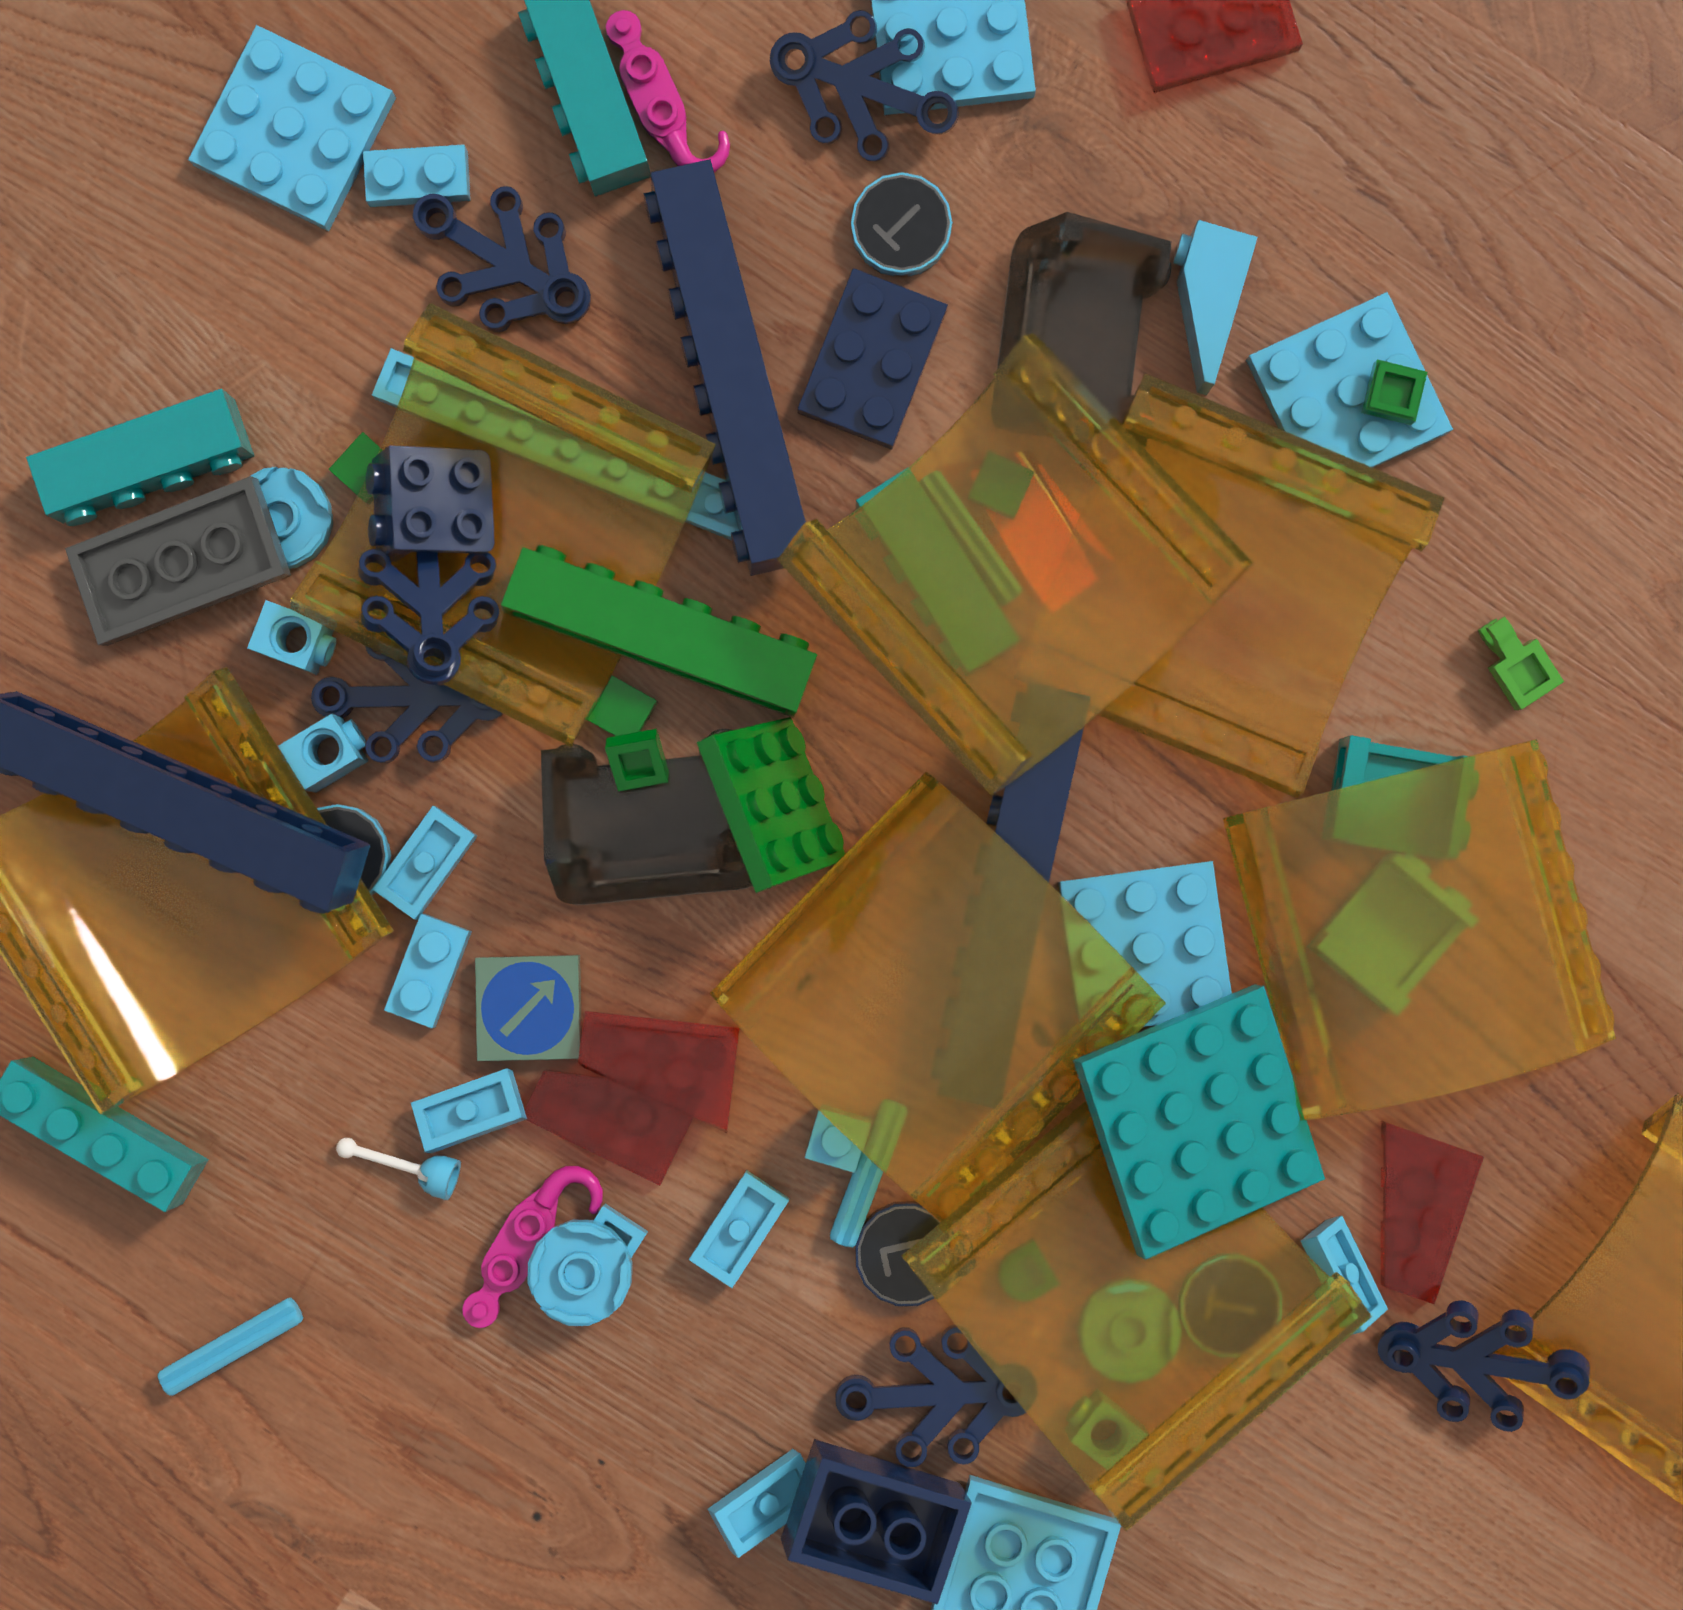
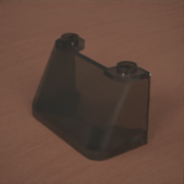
[992,212,1172,447]
[541,729,753,905]

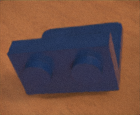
[366,445,495,562]

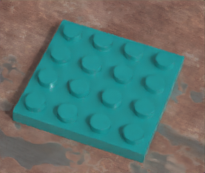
[1073,984,1325,1260]

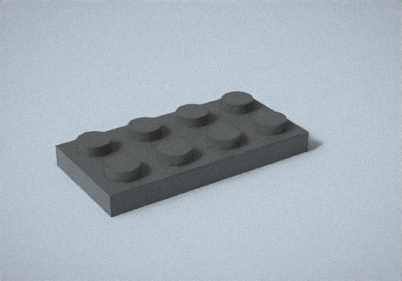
[65,476,291,646]

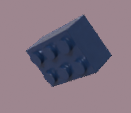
[781,1439,972,1604]

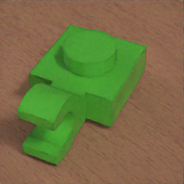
[1478,616,1564,710]

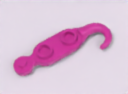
[606,10,730,173]
[462,1166,603,1328]

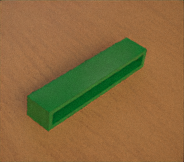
[501,545,817,718]

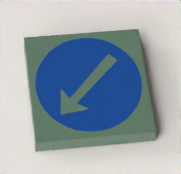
[475,955,582,1061]

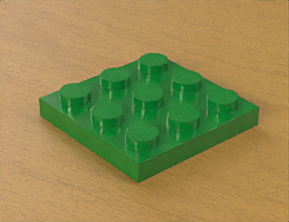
[696,717,847,893]

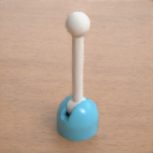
[336,1138,461,1200]

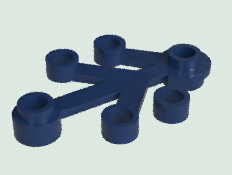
[770,10,959,162]
[413,186,591,333]
[358,549,499,685]
[311,632,512,763]
[1378,1301,1590,1432]
[835,1324,1038,1467]

